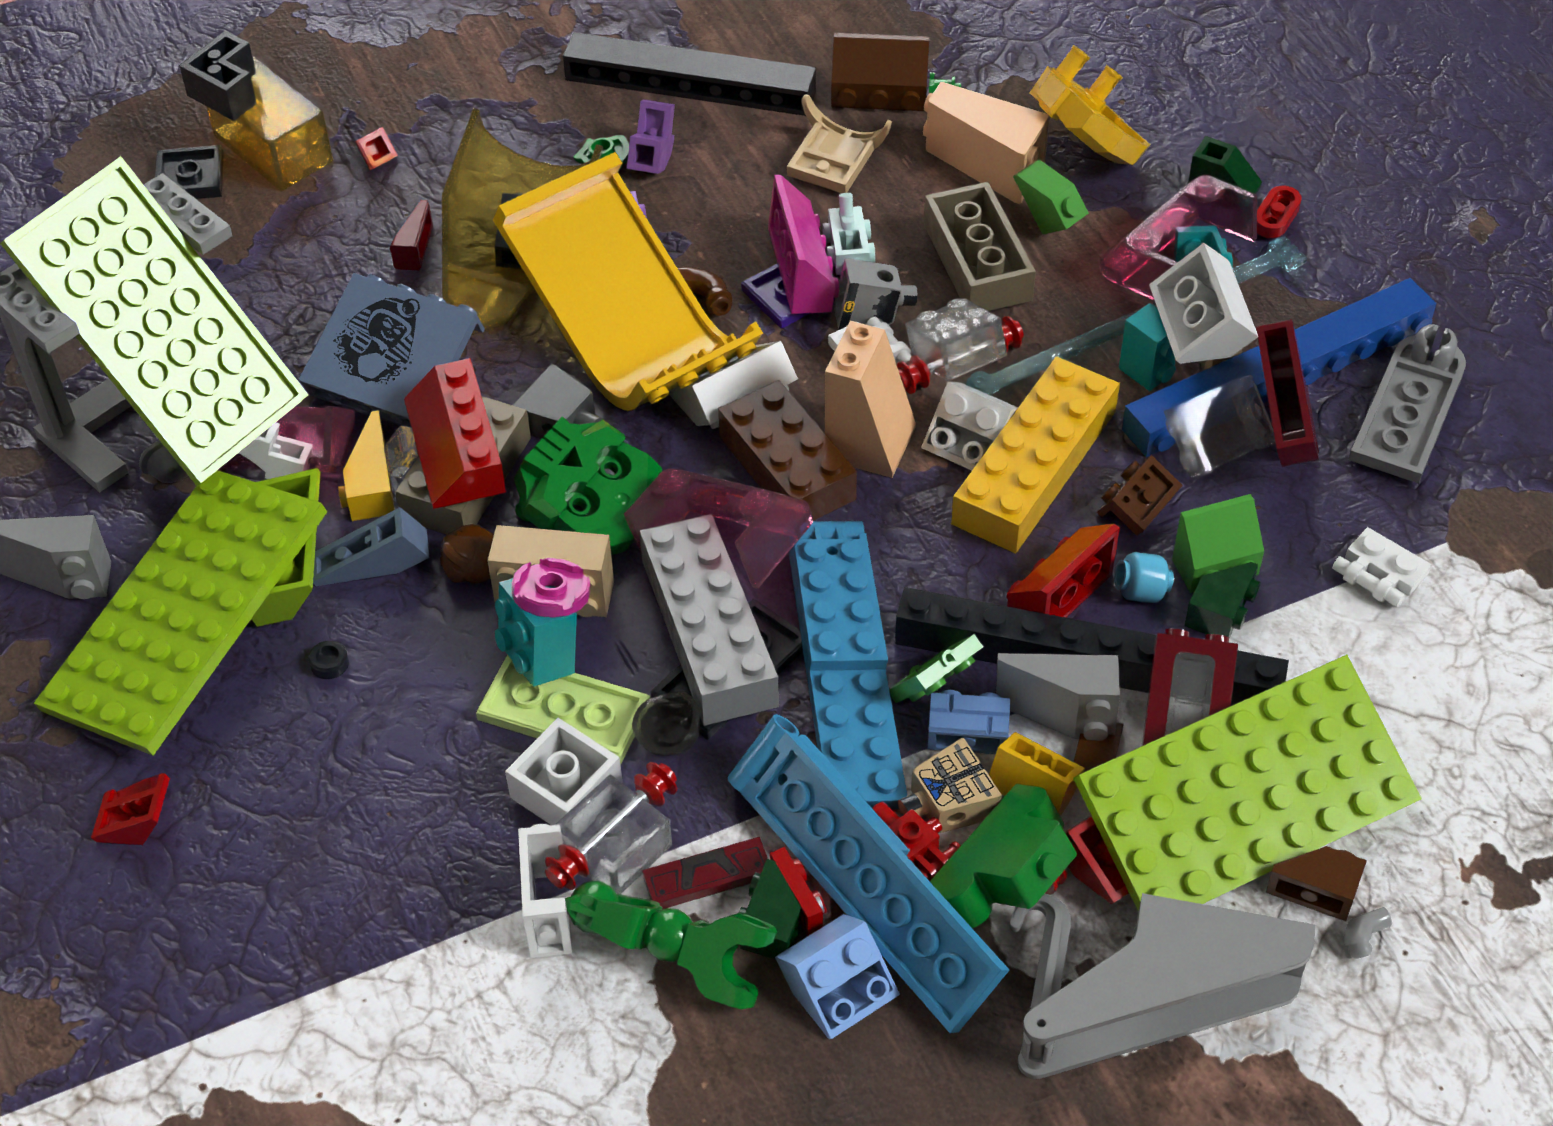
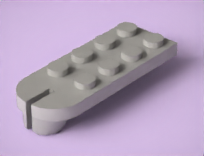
[1349,324,1466,483]

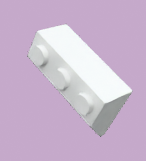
[1149,243,1259,364]
[669,341,798,429]

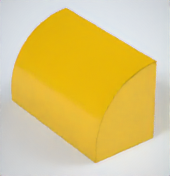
[989,732,1085,816]

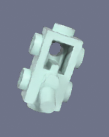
[822,193,875,275]

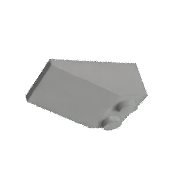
[0,515,111,599]
[996,653,1120,741]

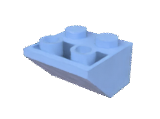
[775,914,900,1039]

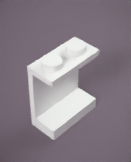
[518,824,573,958]

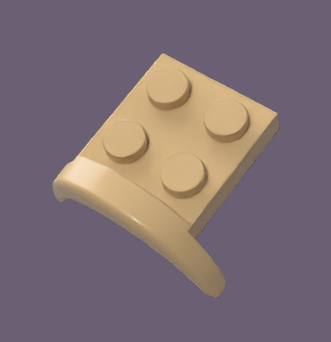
[787,94,892,193]

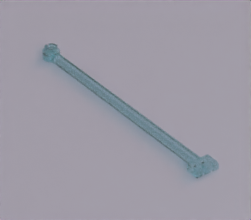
[966,236,1307,396]

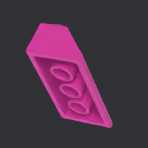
[768,175,839,314]

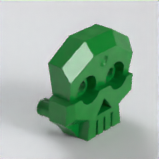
[514,416,662,555]

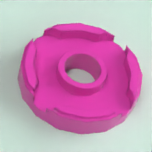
[512,558,590,618]

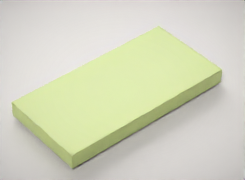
[476,654,651,764]

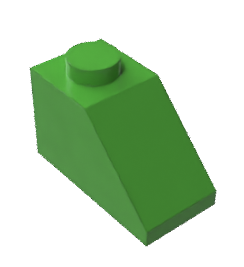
[1013,159,1089,235]

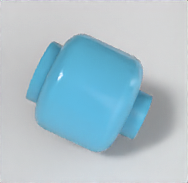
[1114,552,1174,603]

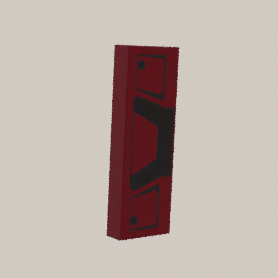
[642,837,768,909]

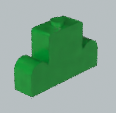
[930,784,1077,928]

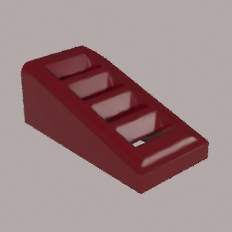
[390,200,433,271]

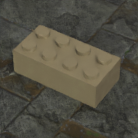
[924,182,1036,315]
[395,396,531,535]

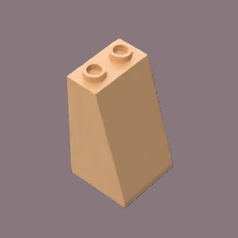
[923,82,1050,204]
[825,321,916,478]

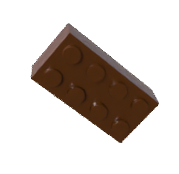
[718,380,857,522]

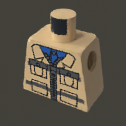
[898,738,1002,833]

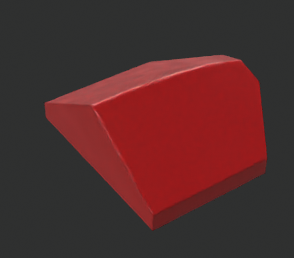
[91,773,170,845]

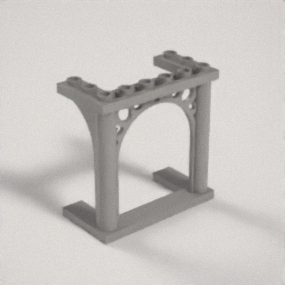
[0,173,232,493]

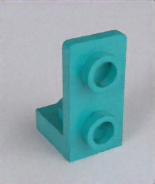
[1174,226,1233,269]

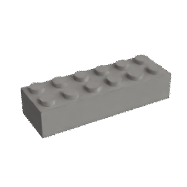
[640,514,779,726]

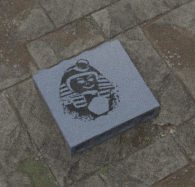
[298,273,485,430]

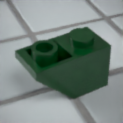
[1188,136,1262,206]
[1184,562,1261,638]
[739,859,801,959]

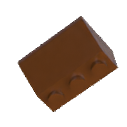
[831,33,929,111]

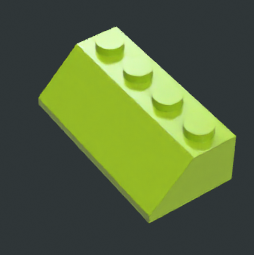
[251,468,321,627]

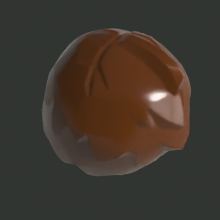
[440,524,494,583]

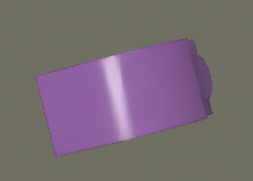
[627,100,675,174]

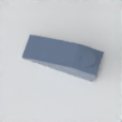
[313,507,429,586]

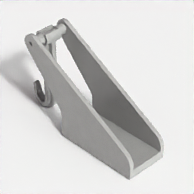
[1010,893,1315,1079]

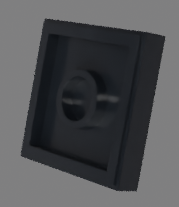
[155,145,224,199]

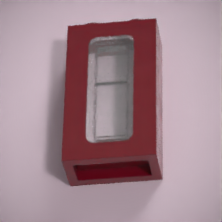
[1142,628,1238,746]

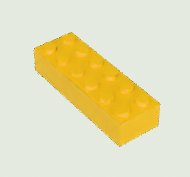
[951,356,1120,554]

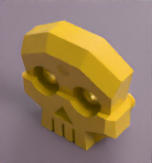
[1029,45,1151,165]

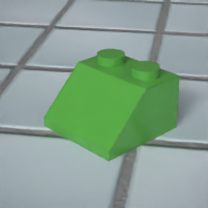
[1172,494,1264,593]

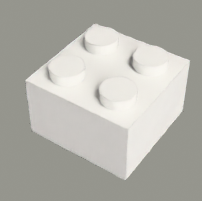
[505,718,623,838]

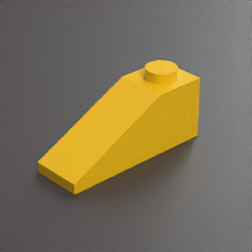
[338,410,395,521]

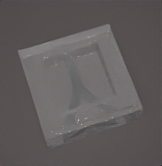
[384,425,418,478]

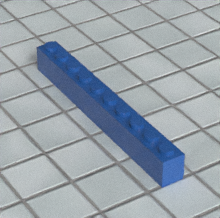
[1122,278,1437,457]

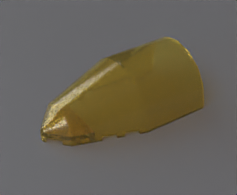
[442,108,603,335]

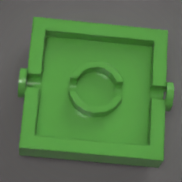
[889,634,983,703]

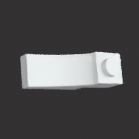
[239,422,313,479]

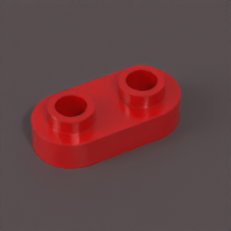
[1253,186,1302,238]

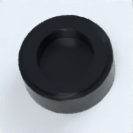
[308,641,349,679]

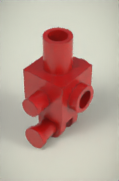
[872,802,961,881]

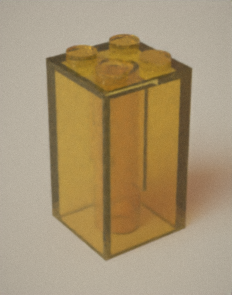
[206,57,333,192]

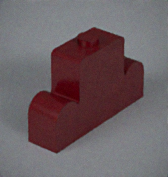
[1256,319,1319,467]

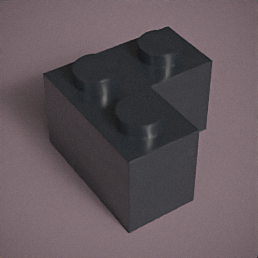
[179,31,257,121]

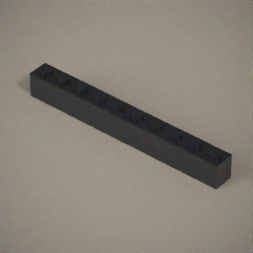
[895,587,1289,706]

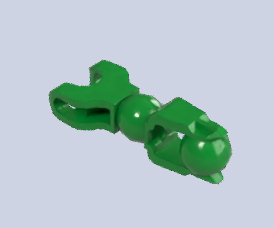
[565,880,777,1009]

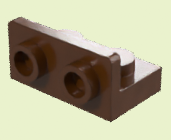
[1096,455,1183,536]

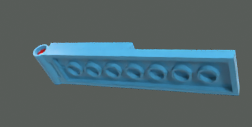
[786,521,908,809]
[727,714,1009,1033]

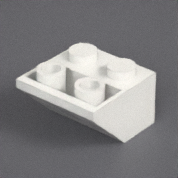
[921,381,1018,470]

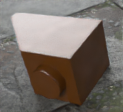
[1266,846,1367,921]

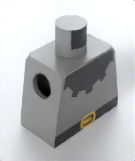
[833,259,917,330]

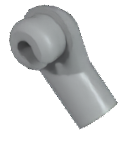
[1343,907,1392,959]

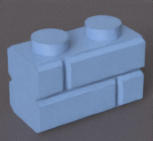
[927,690,1010,754]

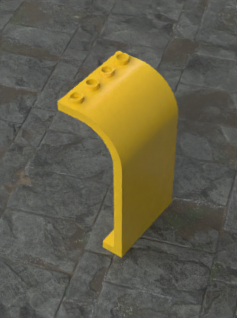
[493,152,763,411]

